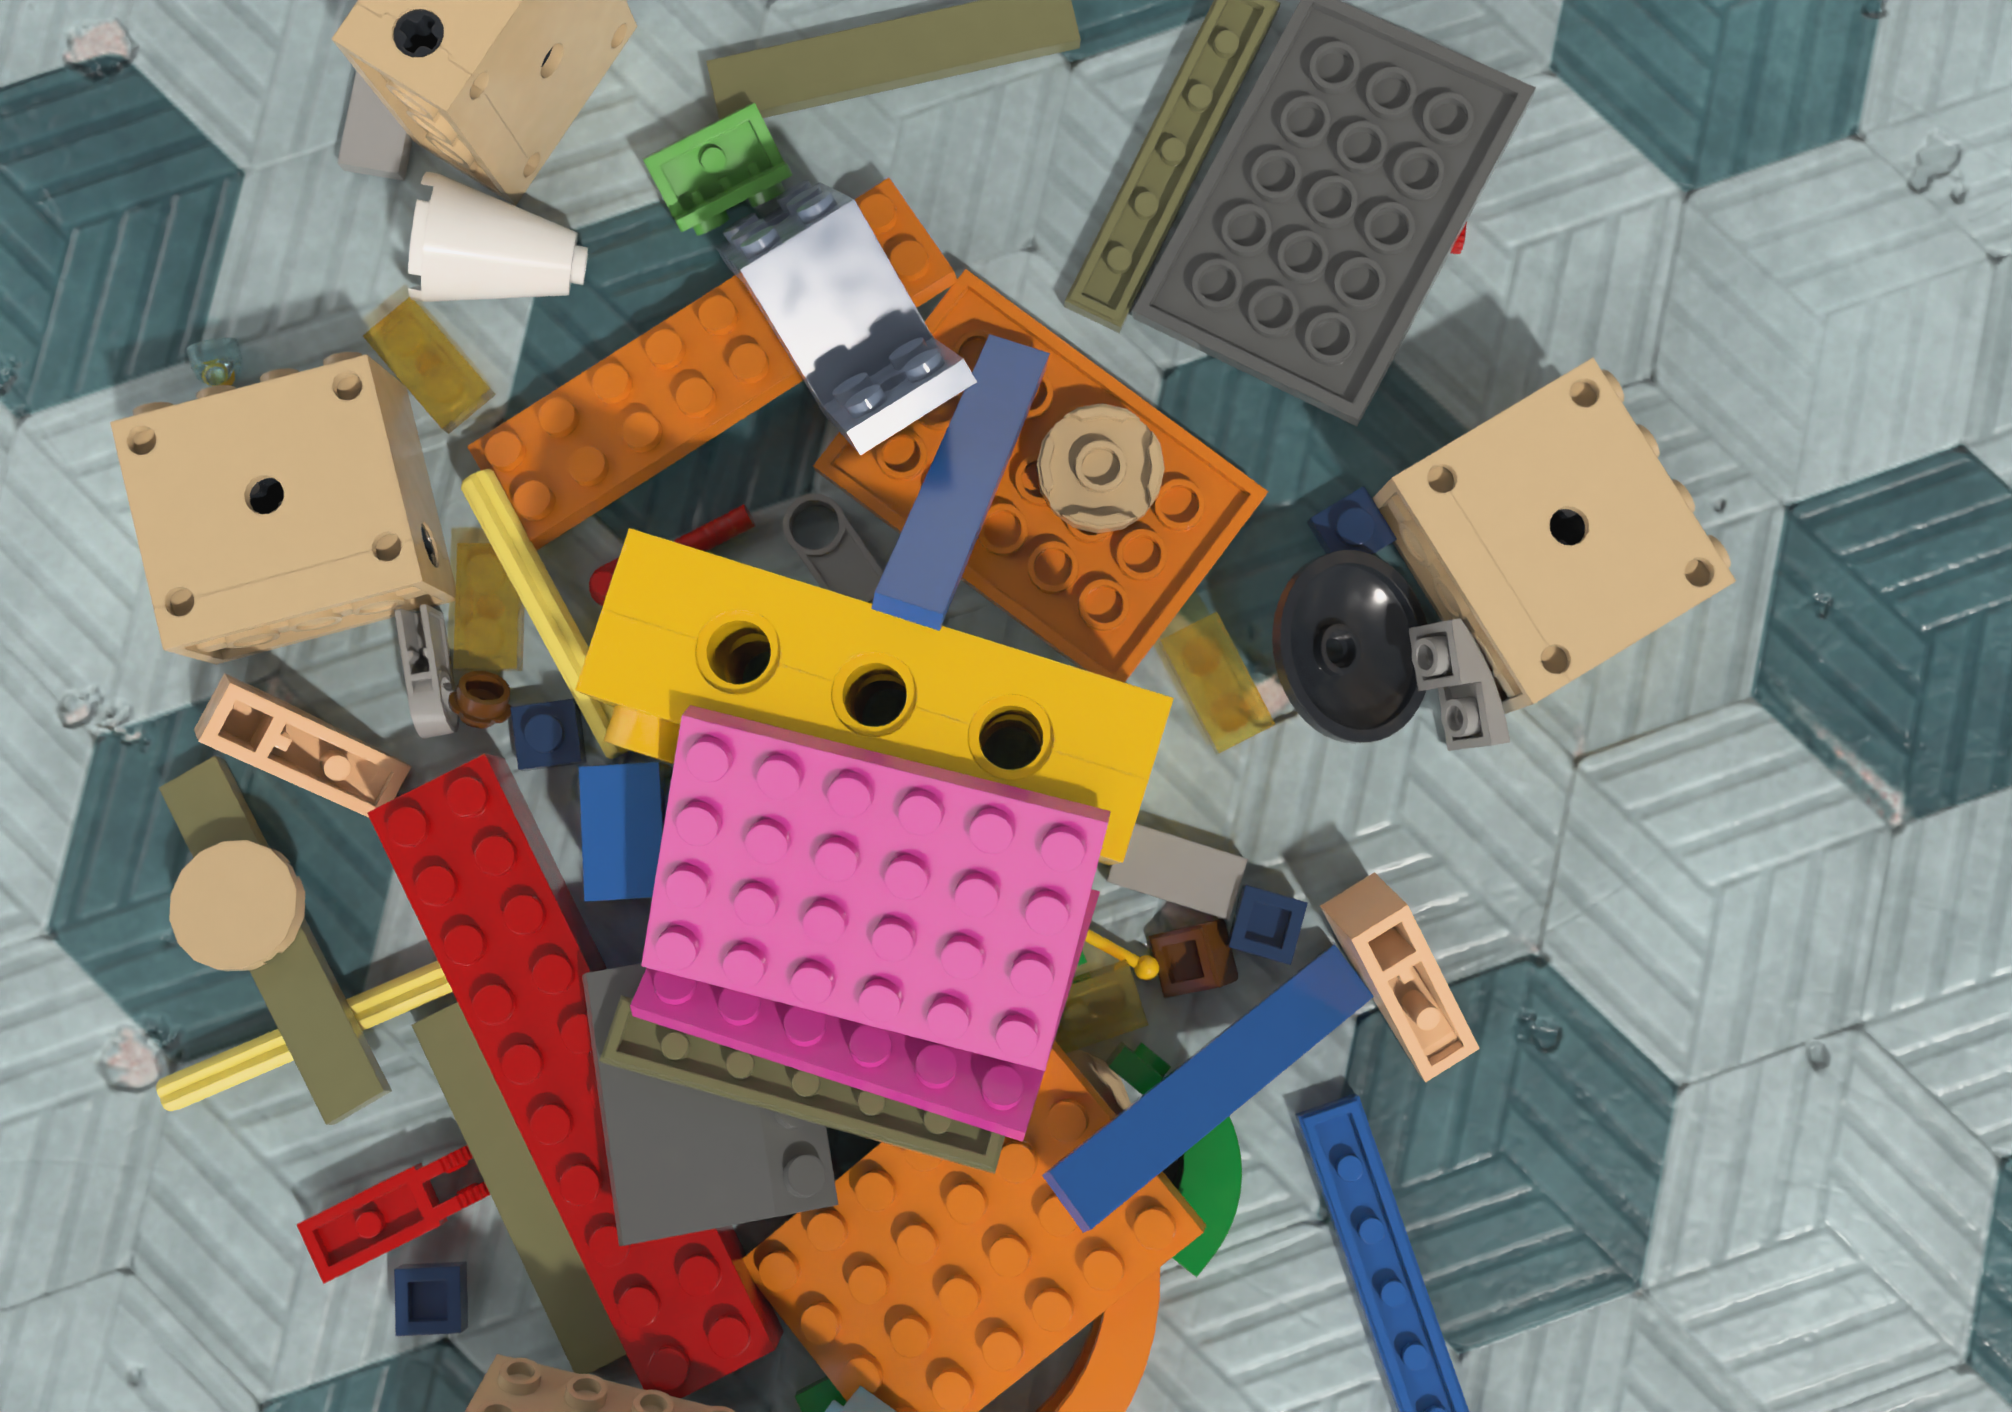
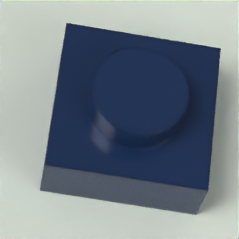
[1307,486,1397,555]
[511,698,587,771]
[1226,885,1308,965]
[394,1261,468,1336]

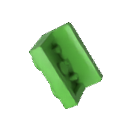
[642,102,793,236]

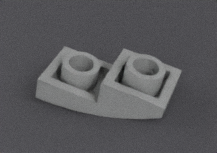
[1408,618,1510,751]

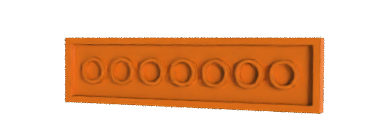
[467,178,958,551]

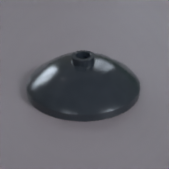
[1272,550,1428,744]

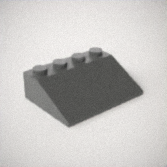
[582,963,838,1246]

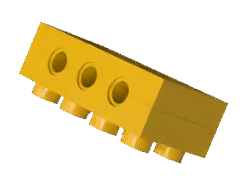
[575,528,1174,865]

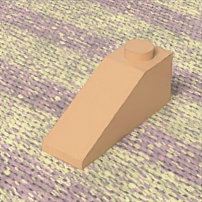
[194,673,411,817]
[1320,872,1480,1082]

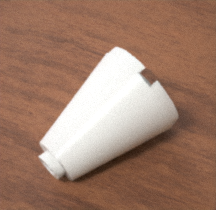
[408,172,588,302]

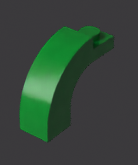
[1105,1041,1242,1278]

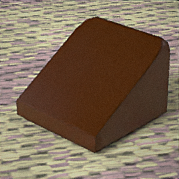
[1149,918,1238,998]

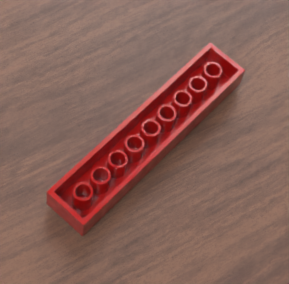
[367,753,784,1399]

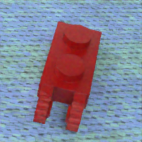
[296,1145,491,1284]

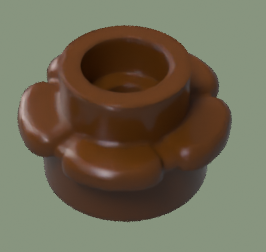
[448,671,512,729]

